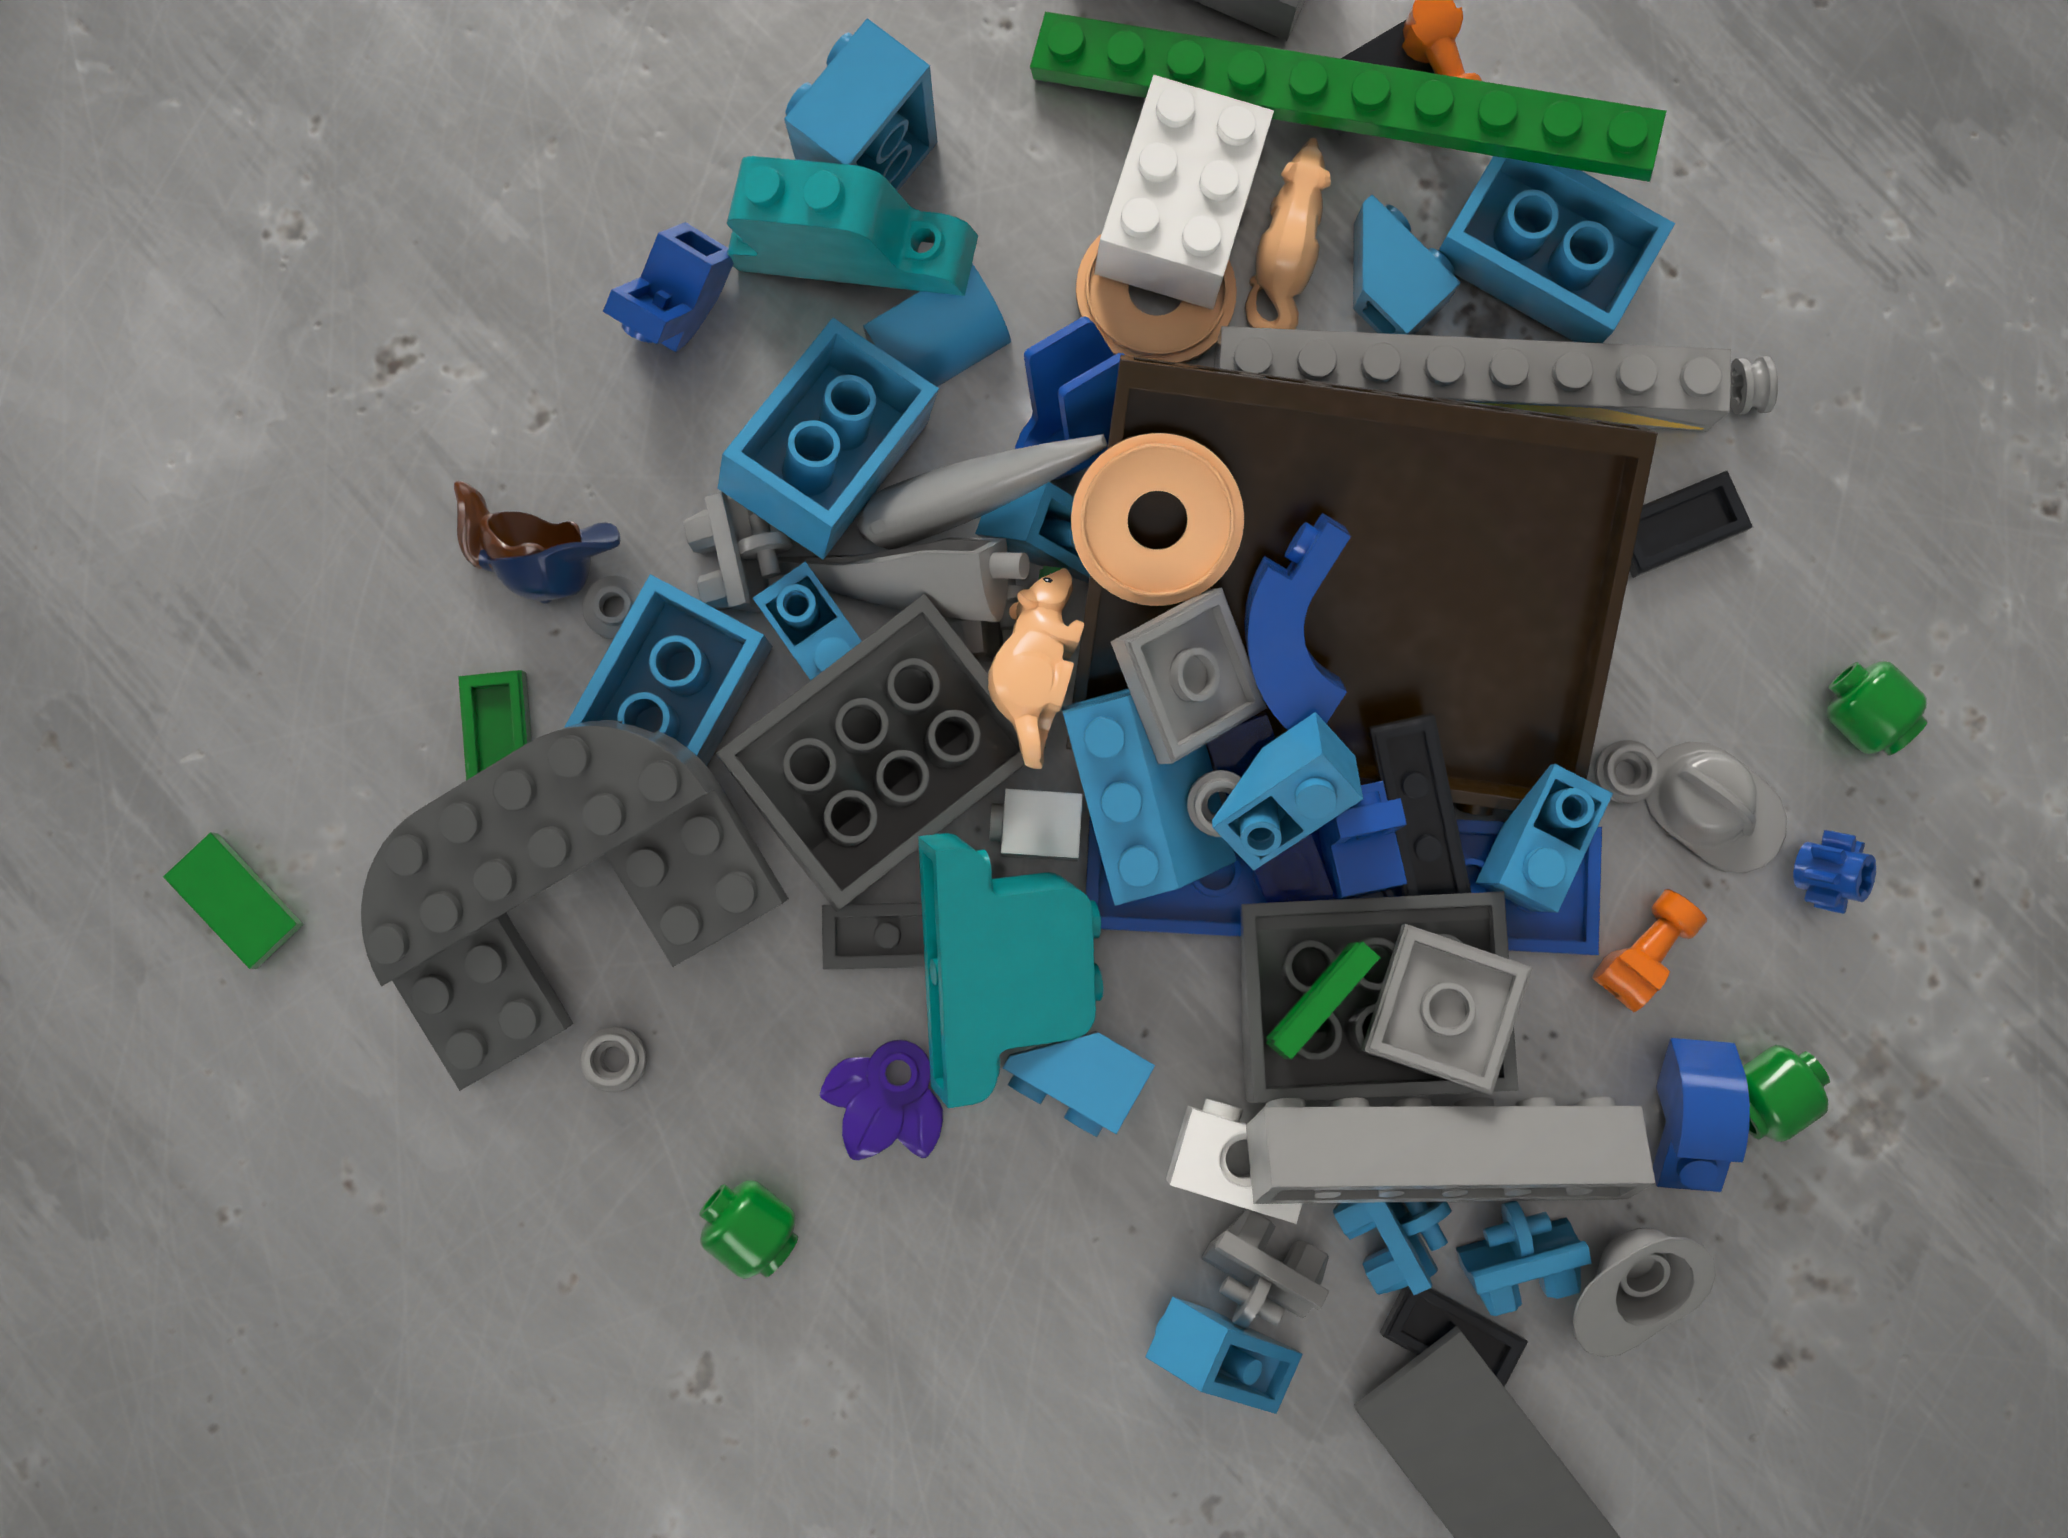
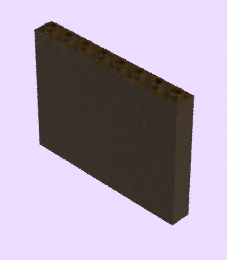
[1066,355,1658,816]

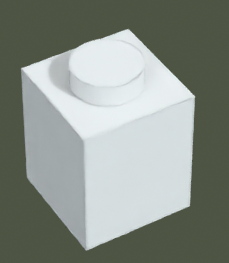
[989,788,1083,862]

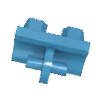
[1456,1201,1592,1316]
[1333,1202,1452,1295]

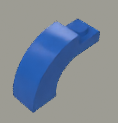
[1244,513,1351,730]

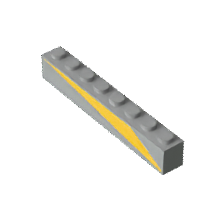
[1214,326,1731,432]

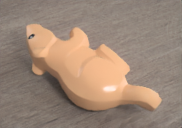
[1245,138,1331,329]
[988,568,1084,769]

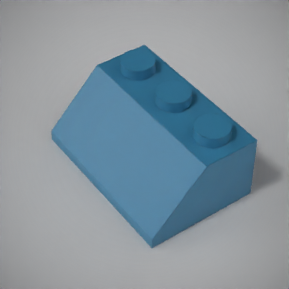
[1061,689,1236,906]

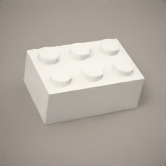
[1094,75,1274,310]

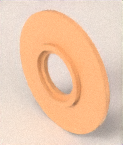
[1076,234,1237,363]
[1071,433,1244,606]

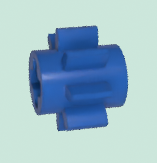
[1793,830,1876,914]

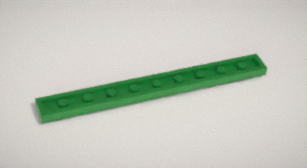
[1030,11,1667,182]

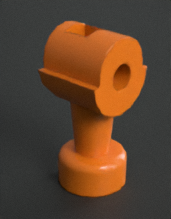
[1402,0,1482,81]
[1592,889,1707,1013]

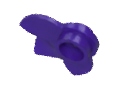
[819,1040,943,1160]

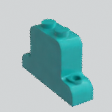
[727,156,978,296]
[918,833,1103,1108]

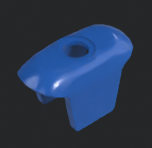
[1015,316,1125,480]

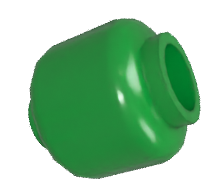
[1827,661,1927,756]
[1743,1045,1830,1142]
[699,1180,799,1279]

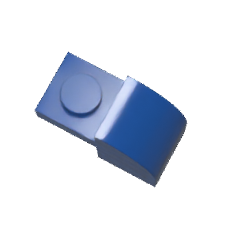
[603,222,734,352]
[1318,781,1407,900]
[1653,1038,1750,1192]

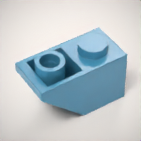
[1353,194,1461,335]
[753,561,862,681]
[1212,712,1363,871]
[1476,764,1613,913]
[1003,1031,1155,1137]

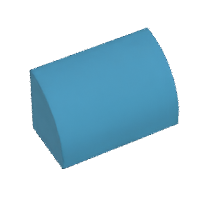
[863,263,1011,387]

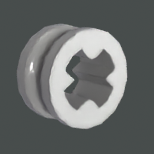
[1730,356,1778,415]

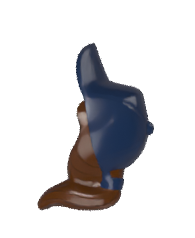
[454,481,621,604]

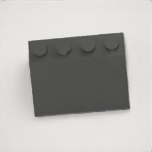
[716,594,1046,912]
[1241,892,1519,1103]

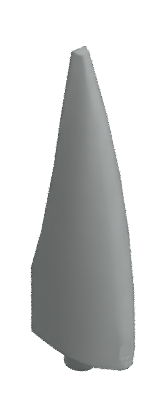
[858,434,1108,549]
[777,537,1030,622]

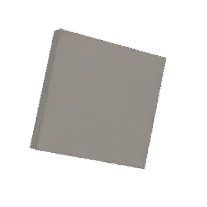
[1111,588,1267,764]
[1361,924,1532,1095]

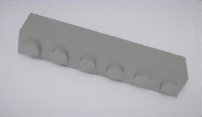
[1246,1097,1655,1204]

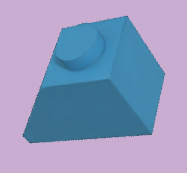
[975,482,1090,583]
[1145,1296,1303,1414]

